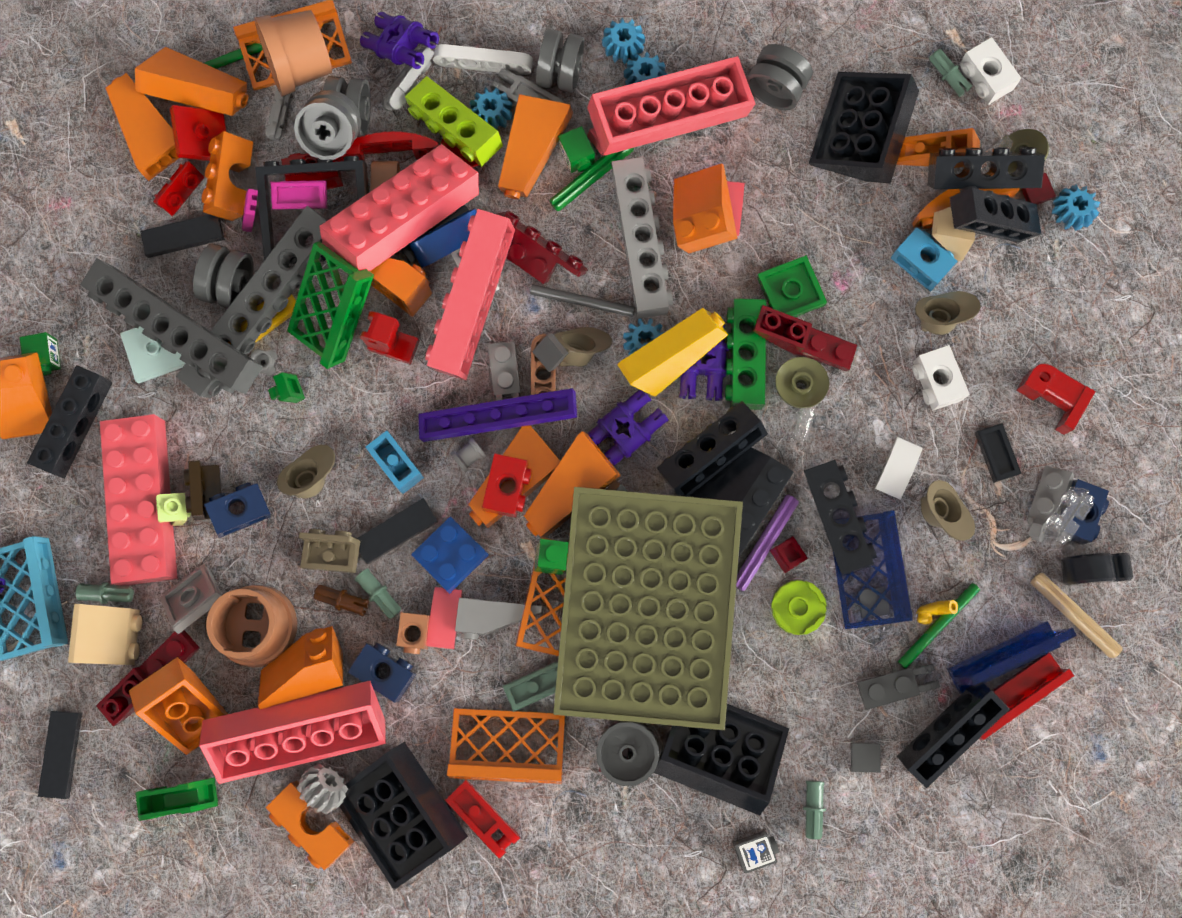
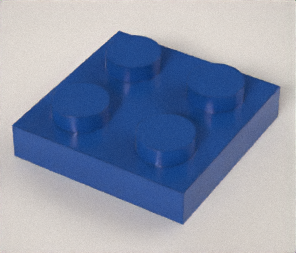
[411,516,489,594]

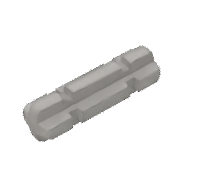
[265,90,290,140]

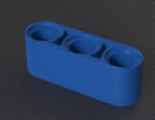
[409,208,477,268]

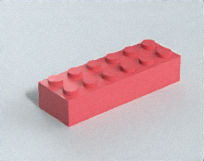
[587,56,755,156]
[319,144,479,271]
[425,209,515,380]
[100,414,177,586]
[199,681,386,784]

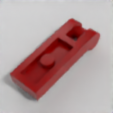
[445,779,521,858]

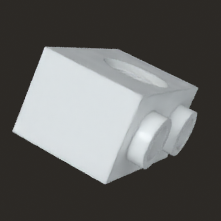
[959,37,1021,105]
[912,345,970,411]

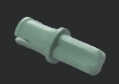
[929,49,973,97]
[355,568,401,619]
[76,582,134,604]
[803,781,826,840]

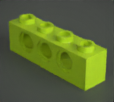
[405,76,503,167]

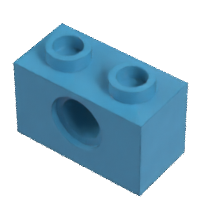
[891,227,958,292]
[365,431,424,494]

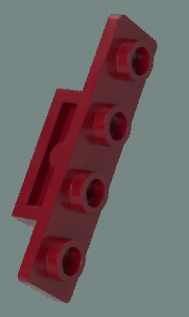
[496,211,588,284]

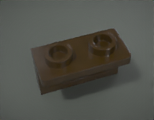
[184,460,221,521]

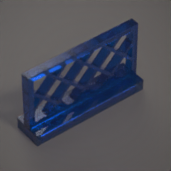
[833,510,913,629]
[947,621,1077,694]

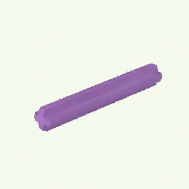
[736,495,799,591]

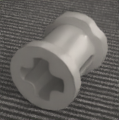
[450,437,486,472]

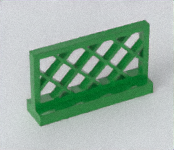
[287,241,374,369]

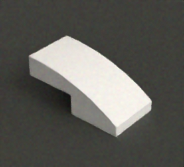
[875,437,923,500]

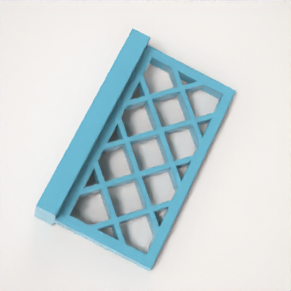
[0,536,68,661]

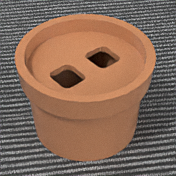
[254,10,332,97]
[206,585,297,668]

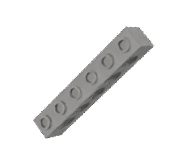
[612,157,673,319]

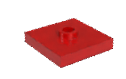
[170,105,226,161]

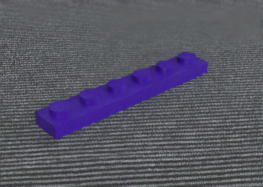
[419,388,577,442]

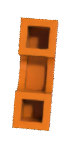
[201,131,253,221]
[265,781,355,870]

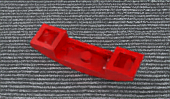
[336,131,439,162]

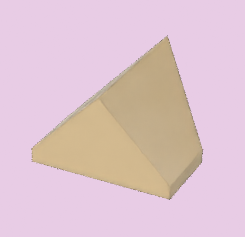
[932,207,975,261]

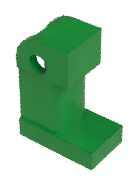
[135,777,218,821]

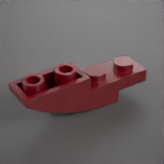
[753,305,858,372]
[96,630,200,727]

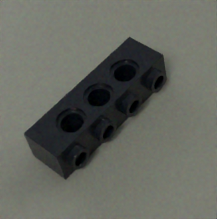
[927,147,1045,189]
[949,186,1042,243]
[27,365,112,479]
[657,401,768,497]
[804,460,877,576]
[897,678,1010,788]

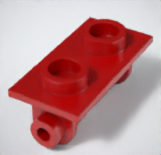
[153,161,205,217]

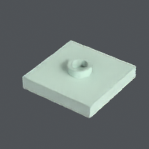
[120,326,186,383]

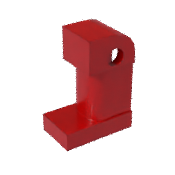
[360,311,420,365]
[1016,364,1096,435]

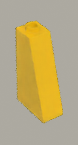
[617,308,728,397]

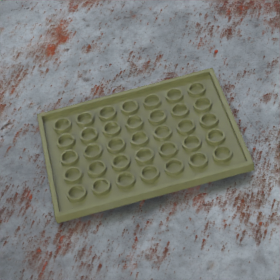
[553,487,743,730]

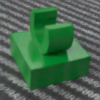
[268,372,305,403]

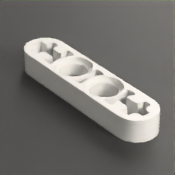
[433,44,533,75]

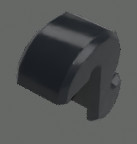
[1061,553,1133,586]

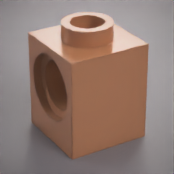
[396,612,430,654]

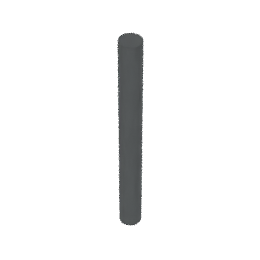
[530,284,635,317]

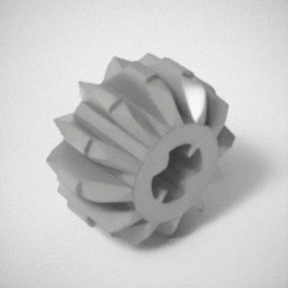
[296,763,348,814]

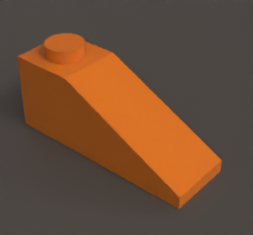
[897,128,980,168]

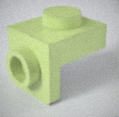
[156,493,191,526]

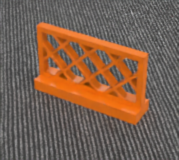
[233,0,352,91]
[515,537,569,656]
[447,708,565,784]

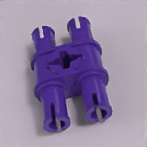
[360,12,439,69]
[679,318,728,401]
[587,389,669,466]

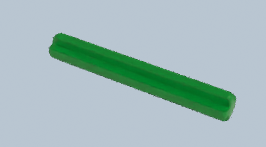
[550,148,634,211]

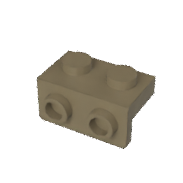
[299,529,360,573]

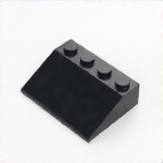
[809,72,919,184]
[688,447,794,557]
[654,704,789,816]
[339,742,468,890]

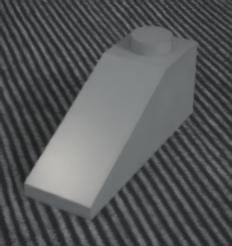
[455,598,543,640]

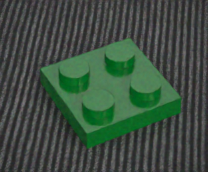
[757,255,827,317]

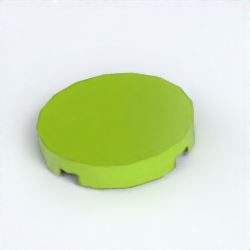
[771,580,827,635]

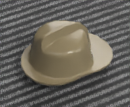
[915,291,981,335]
[554,327,612,367]
[277,444,335,499]
[921,480,975,541]

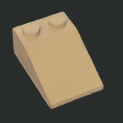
[68,604,142,665]

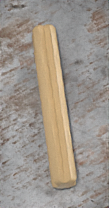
[1031,573,1123,658]

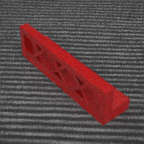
[978,653,1074,740]

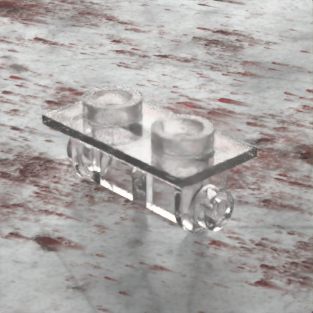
[1042,487,1094,545]

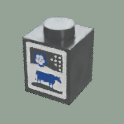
[732,831,779,874]

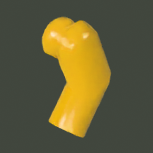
[916,600,958,624]

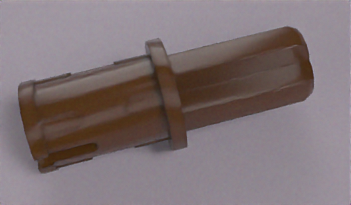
[313,585,369,617]

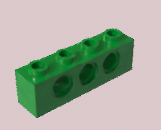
[725,299,766,410]

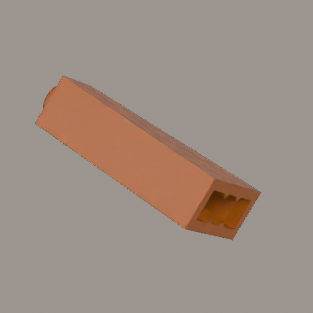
[135,47,248,116]
[106,73,179,181]
[498,94,573,200]
[468,425,560,528]
[524,431,621,537]

